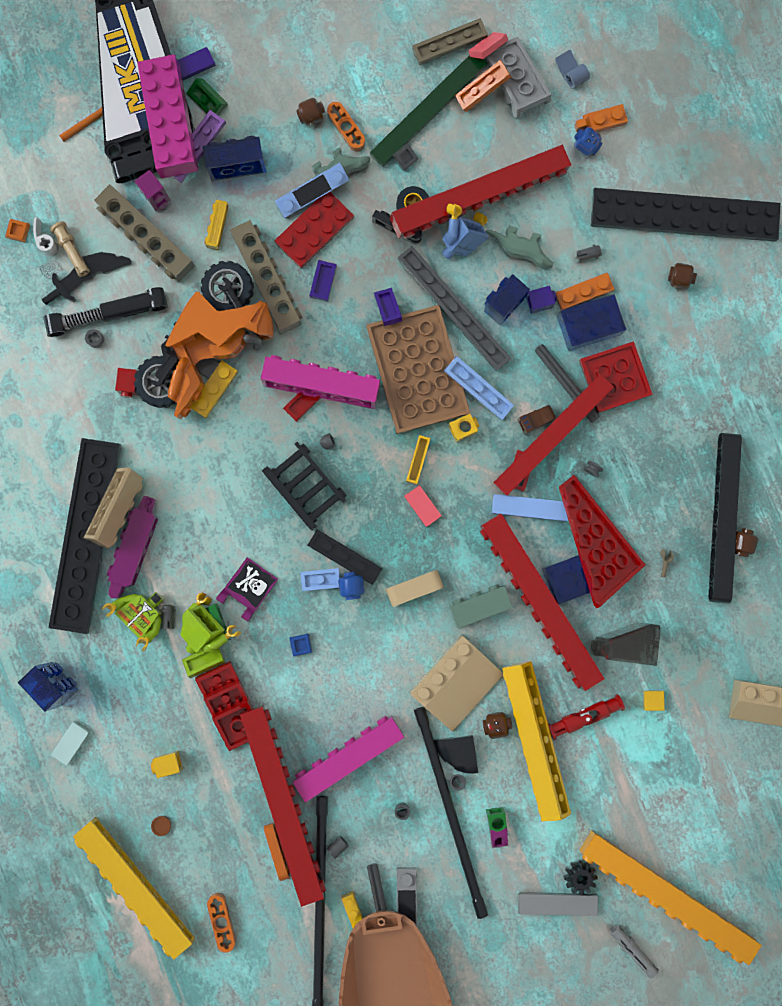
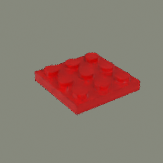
[579,341,653,413]

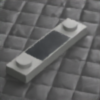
[397,867,417,925]

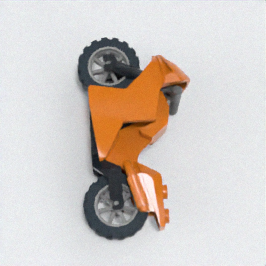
[134,261,274,420]

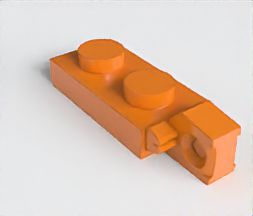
[574,104,628,132]

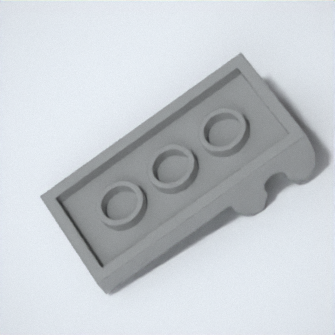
[485,37,551,118]

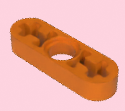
[327,102,365,152]
[264,823,290,881]
[207,893,236,953]

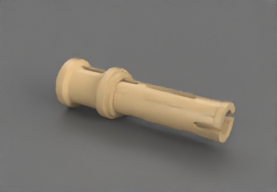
[50,221,90,277]

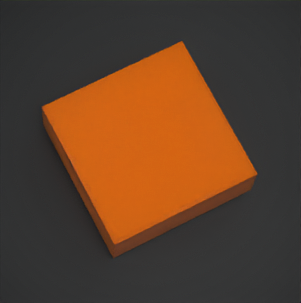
[5,219,30,243]

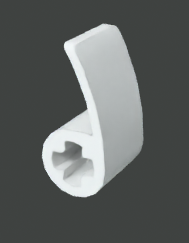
[33,217,59,257]

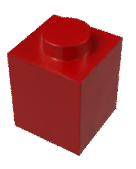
[115,368,138,398]

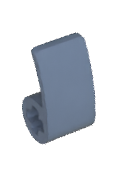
[555,50,590,88]

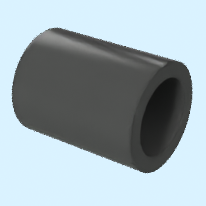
[327,836,349,859]

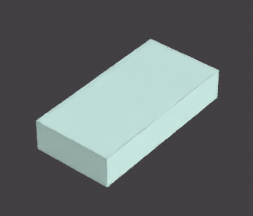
[51,721,90,766]

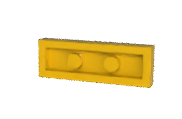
[190,361,238,418]

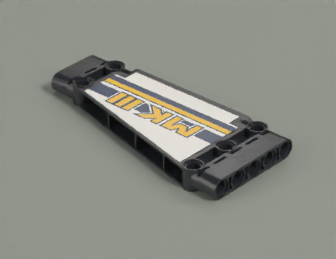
[95,0,195,183]

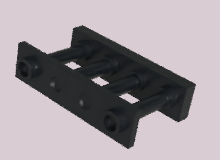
[262,442,347,531]

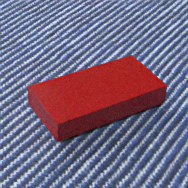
[283,392,321,422]

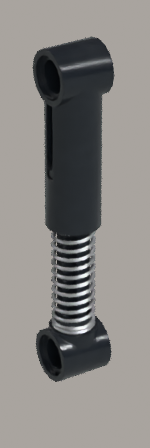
[43,287,168,337]

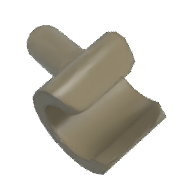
[660,549,674,577]

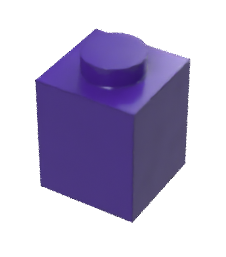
[526,286,557,314]

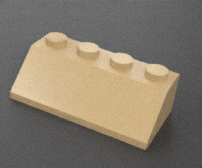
[84,468,143,548]
[729,679,782,726]

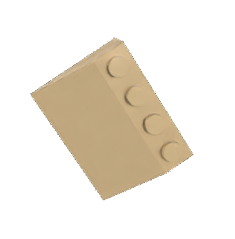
[410,635,503,732]

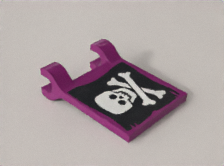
[216,557,278,622]

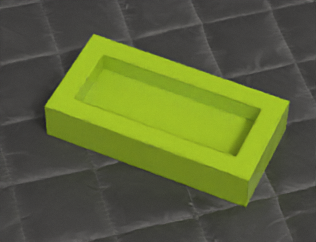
[182,647,225,679]

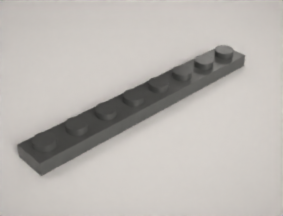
[398,246,511,372]

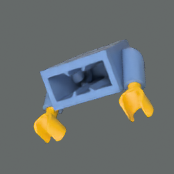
[442,204,489,259]

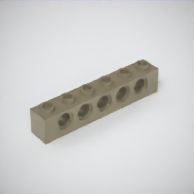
[94,184,195,282]
[230,220,303,334]

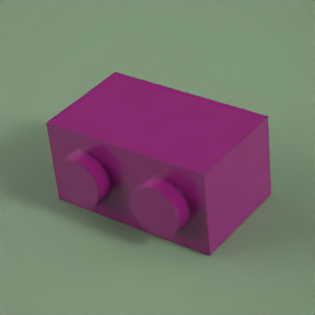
[134,170,171,211]

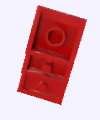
[195,661,253,751]

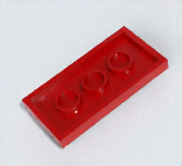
[274,192,354,269]

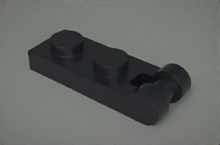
[372,210,422,245]

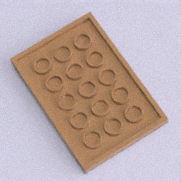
[366,305,470,434]

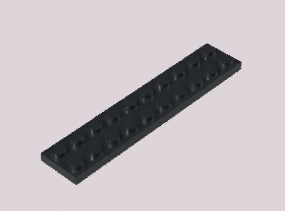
[591,188,781,242]
[48,438,121,634]

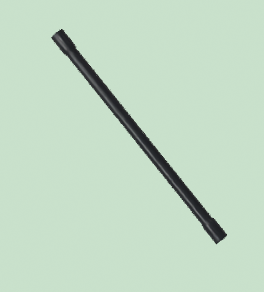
[414,706,488,919]
[312,796,328,1006]

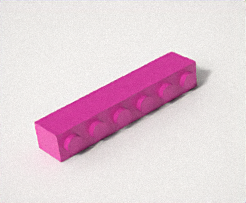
[292,716,404,802]

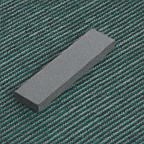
[518,892,598,916]

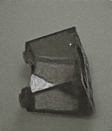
[591,622,660,666]

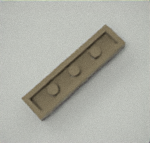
[412,18,488,65]

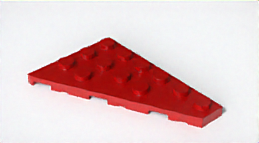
[559,475,646,609]

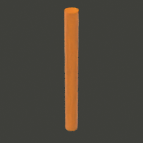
[59,107,102,142]

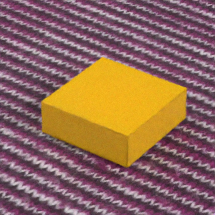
[643,691,665,711]

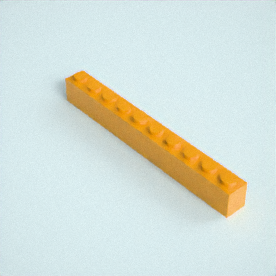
[579,830,762,966]

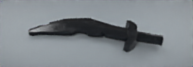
[41,252,132,305]

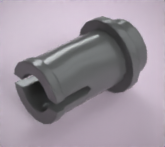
[576,244,602,262]
[160,605,176,629]

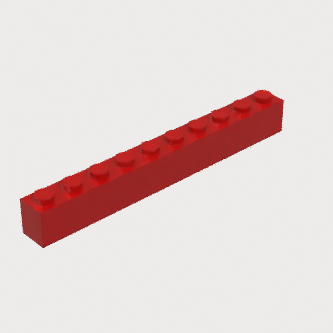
[389,144,571,239]
[480,514,605,691]
[240,705,327,907]

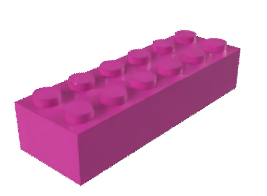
[137,54,199,179]
[261,355,380,409]

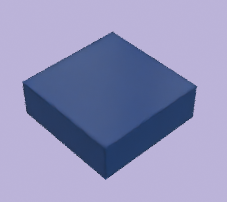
[289,633,312,656]

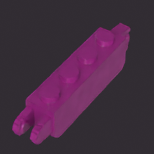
[107,496,158,599]

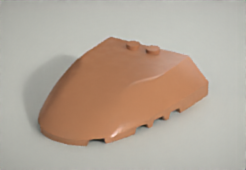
[338,910,453,1006]

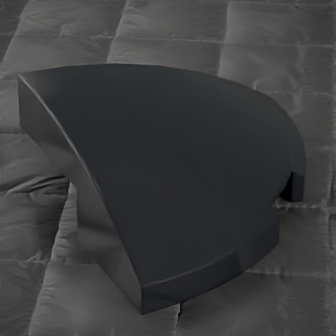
[434,735,478,774]

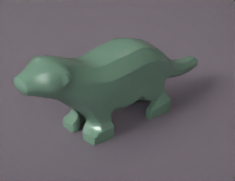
[306,147,370,182]
[485,225,553,269]

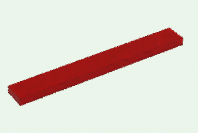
[493,374,614,496]

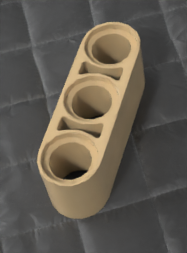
[385,569,444,607]

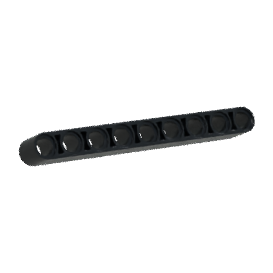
[708,433,742,603]

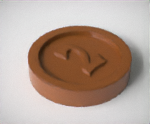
[151,816,171,836]

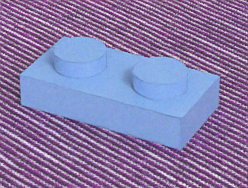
[300,568,340,591]

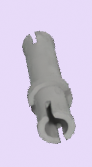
[610,925,659,979]

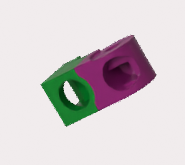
[486,807,508,848]

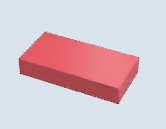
[468,32,508,59]
[404,485,442,527]

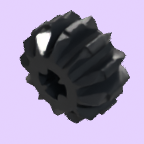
[563,860,598,896]

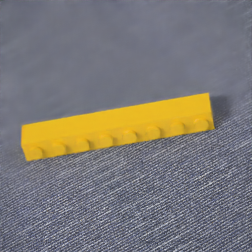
[502,661,571,822]
[73,817,195,960]

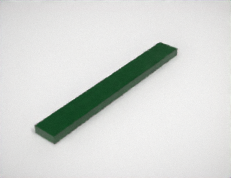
[370,55,488,167]

